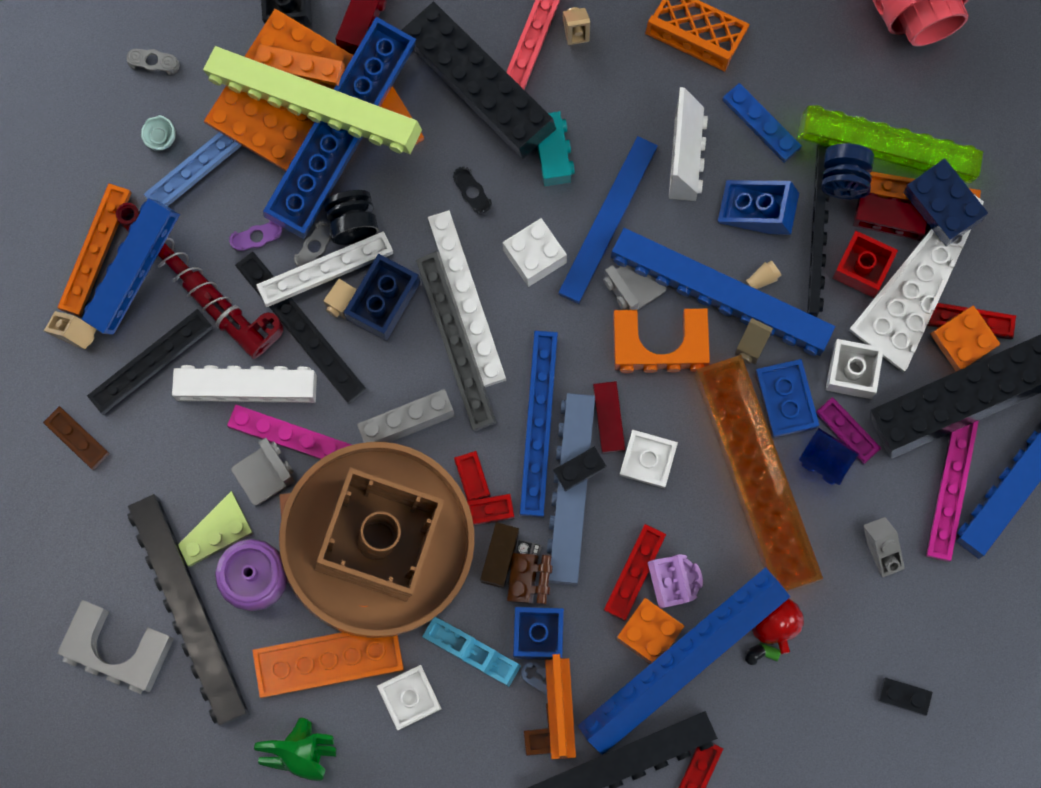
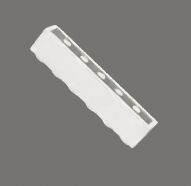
[172,365,317,403]

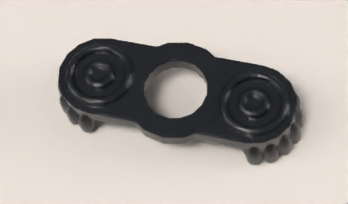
[453,166,492,215]

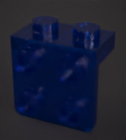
[799,428,859,485]

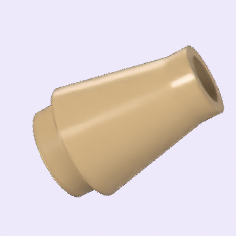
[745,261,782,289]

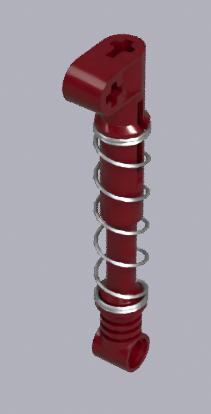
[116,202,283,359]

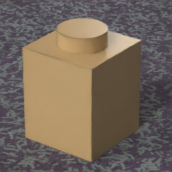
[323,279,357,319]

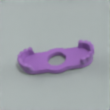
[229,220,283,251]

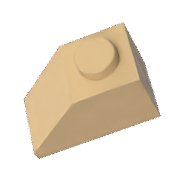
[563,7,590,45]
[44,311,97,349]

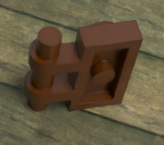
[507,553,553,605]

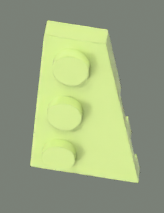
[178,491,253,567]

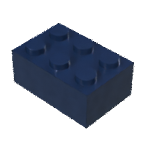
[903,158,988,247]
[344,254,421,341]

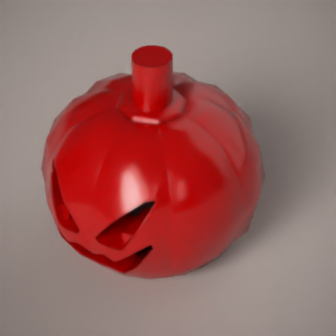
[752,599,804,655]

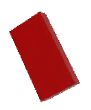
[454,451,491,501]

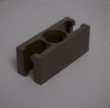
[480,522,519,589]

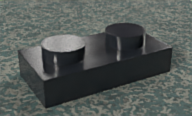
[553,446,607,492]
[878,678,933,716]

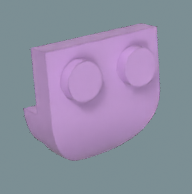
[648,554,703,609]

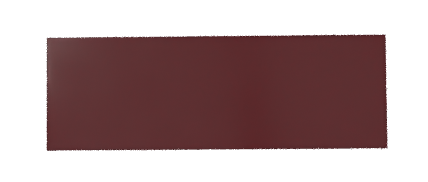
[593,381,625,454]

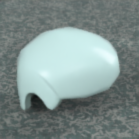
[141,115,176,151]

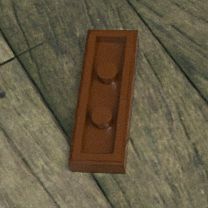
[43,406,110,471]

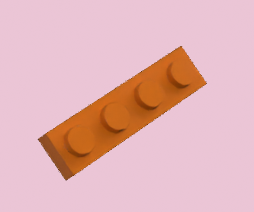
[254,44,345,86]

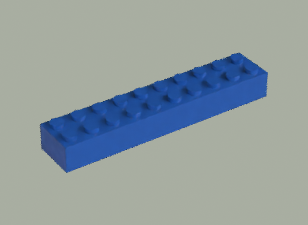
[263,17,416,239]

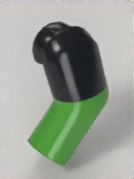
[745,643,781,665]

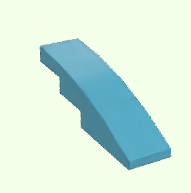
[422,617,521,687]

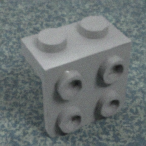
[603,265,666,310]
[231,438,295,506]

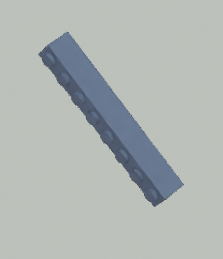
[547,393,595,586]

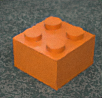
[930,305,1000,372]
[616,598,685,664]

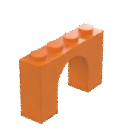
[613,308,710,373]

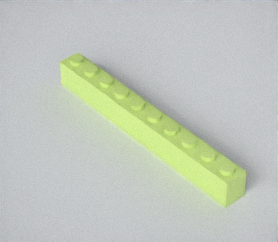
[203,46,422,154]

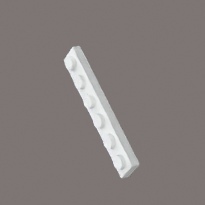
[256,231,393,307]

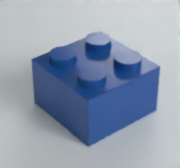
[513,607,564,660]

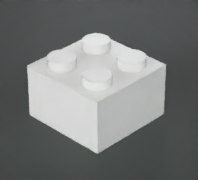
[503,218,567,287]
[825,339,884,399]

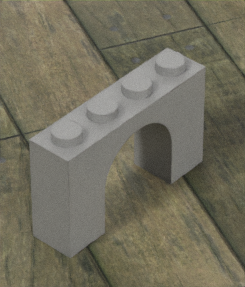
[57,600,174,694]

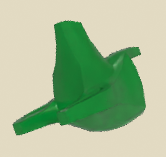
[254,718,336,781]

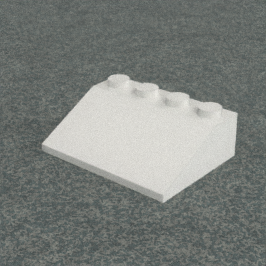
[669,87,708,201]

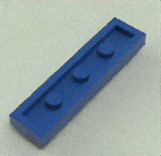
[722,83,802,163]

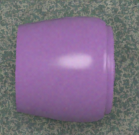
[215,539,287,611]

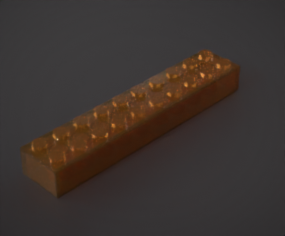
[695,355,823,593]

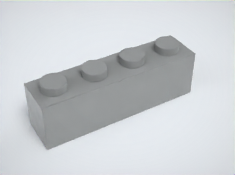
[357,389,455,443]

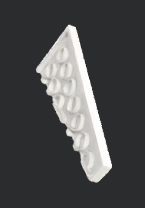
[849,195,984,373]

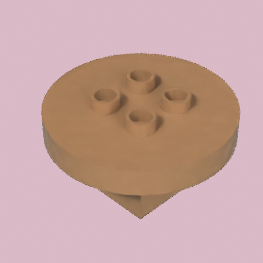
[279,442,474,638]

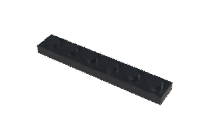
[87,309,213,415]

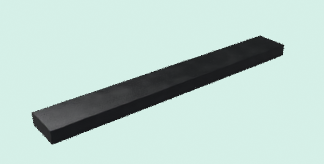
[235,251,367,404]

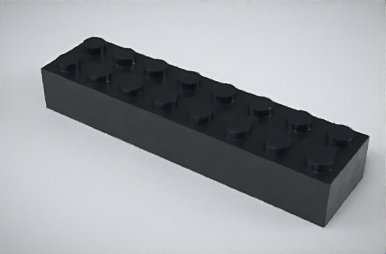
[401,1,556,159]
[870,334,1041,459]

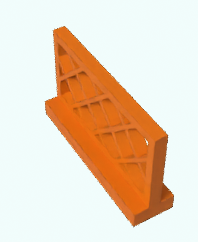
[645,0,750,72]
[545,654,576,759]

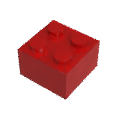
[832,231,898,298]

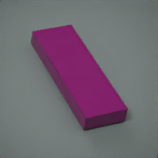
[816,397,881,465]

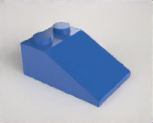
[718,180,800,235]

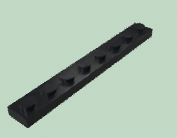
[807,137,830,317]

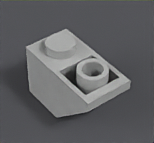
[863,517,905,577]

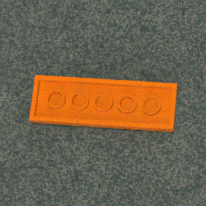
[252,632,404,698]

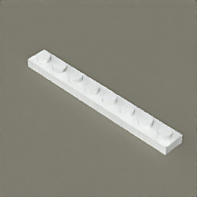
[428,210,506,387]

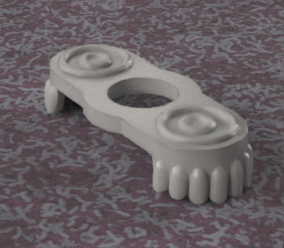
[127,49,180,75]
[294,220,331,267]

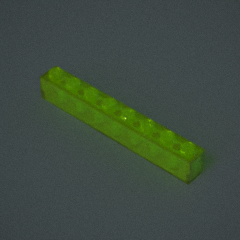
[797,105,984,184]

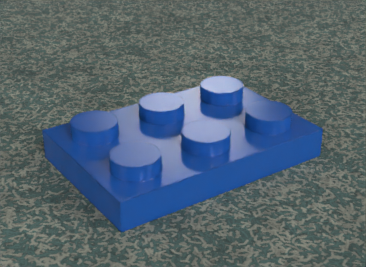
[755,359,820,438]

